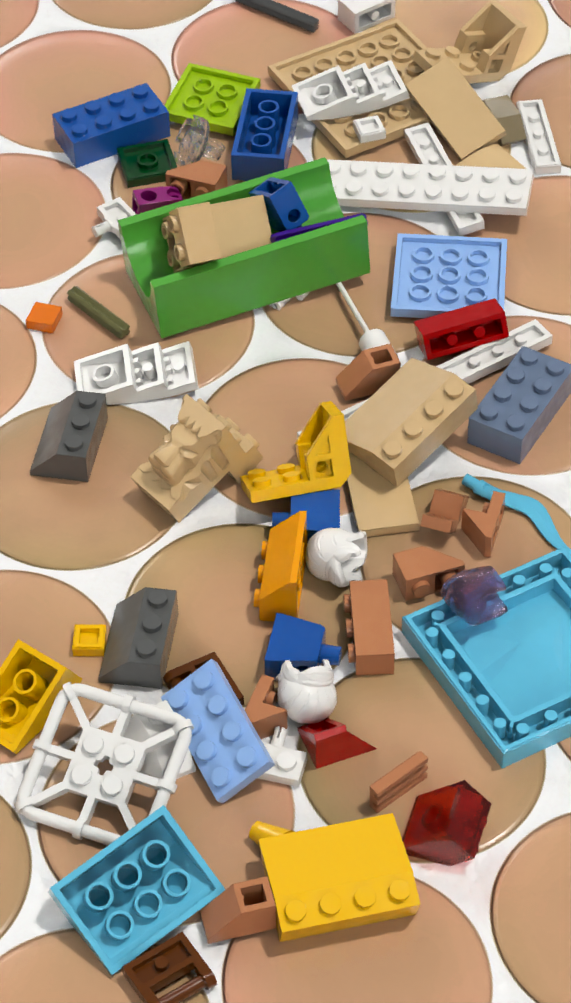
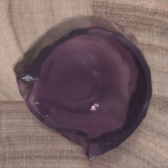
[440,566,508,626]

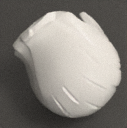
[305,528,368,587]
[275,659,337,724]

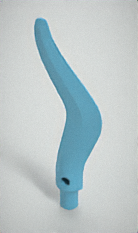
[462,474,571,555]

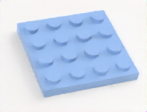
[390,233,507,318]

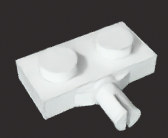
[91,197,136,240]
[258,726,307,787]

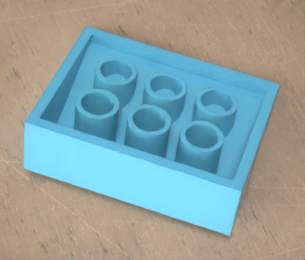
[48,805,226,975]

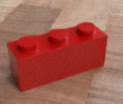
[414,298,509,361]

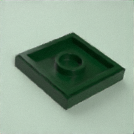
[117,139,177,188]

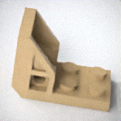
[412,1,527,84]

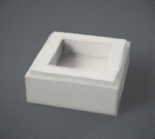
[353,115,386,143]

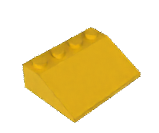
[258,813,421,942]

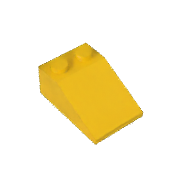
[0,639,82,754]

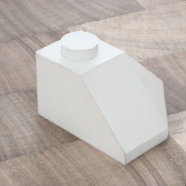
[123,700,196,779]

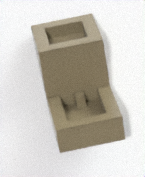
[483,95,527,146]

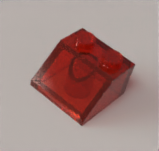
[402,780,491,866]

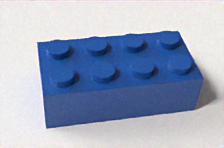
[52,83,170,168]
[231,88,298,181]

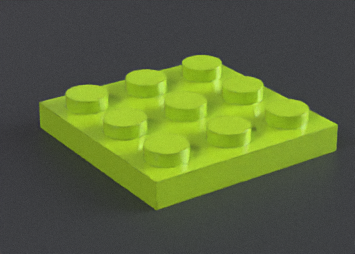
[164,63,261,136]

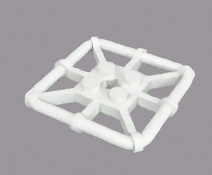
[14,682,194,845]

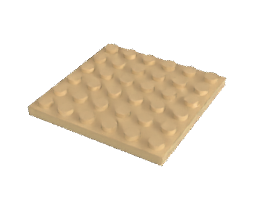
[268,19,433,158]

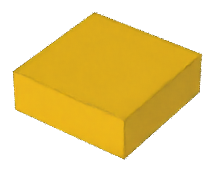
[72,624,107,656]

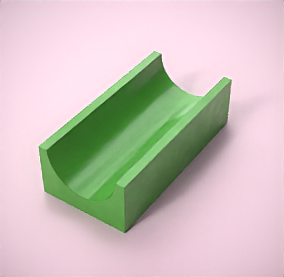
[118,157,370,339]

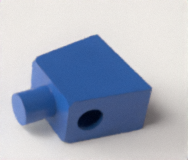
[249,177,309,232]
[272,490,340,543]
[264,613,342,680]

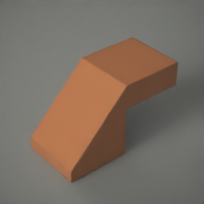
[420,489,469,533]

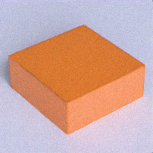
[26,302,63,334]

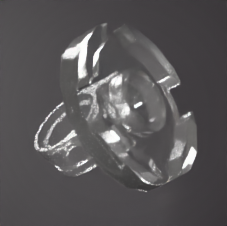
[174,115,225,166]

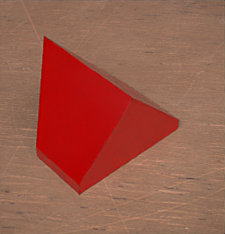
[297,718,377,769]

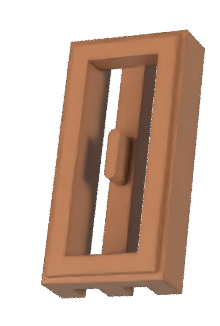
[369,751,428,813]

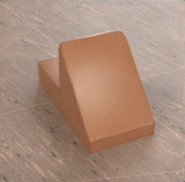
[461,491,506,558]
[245,674,288,739]

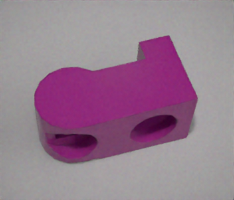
[131,186,183,214]

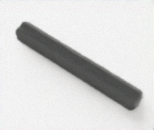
[235,0,319,32]

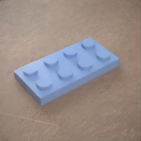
[161,659,275,804]

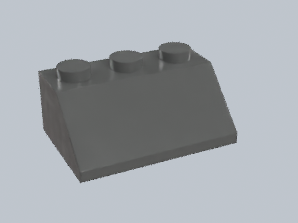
[30,391,108,482]
[98,587,179,689]

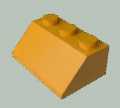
[254,511,307,621]

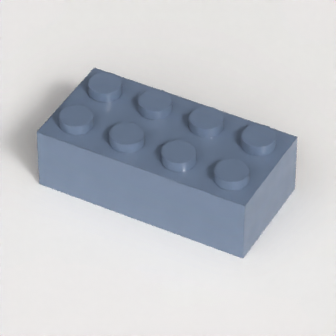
[467,346,571,464]

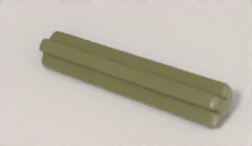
[67,286,130,339]

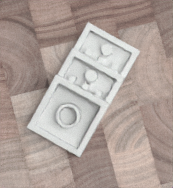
[292,60,410,121]
[74,341,199,405]

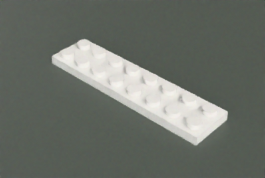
[327,159,534,216]

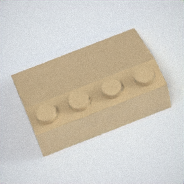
[345,358,478,487]

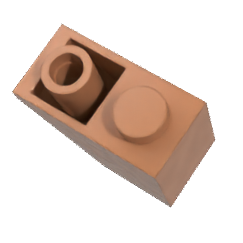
[165,160,228,199]
[336,343,401,401]
[392,546,465,601]
[200,876,277,944]

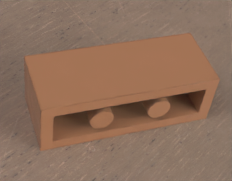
[343,579,395,676]

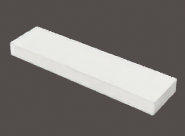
[516,99,562,175]

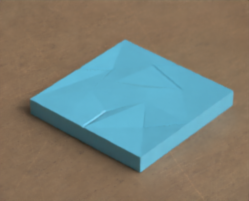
[402,547,571,769]

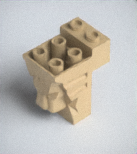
[161,195,272,273]
[130,394,263,523]

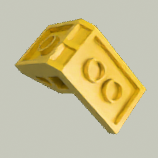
[240,401,351,503]

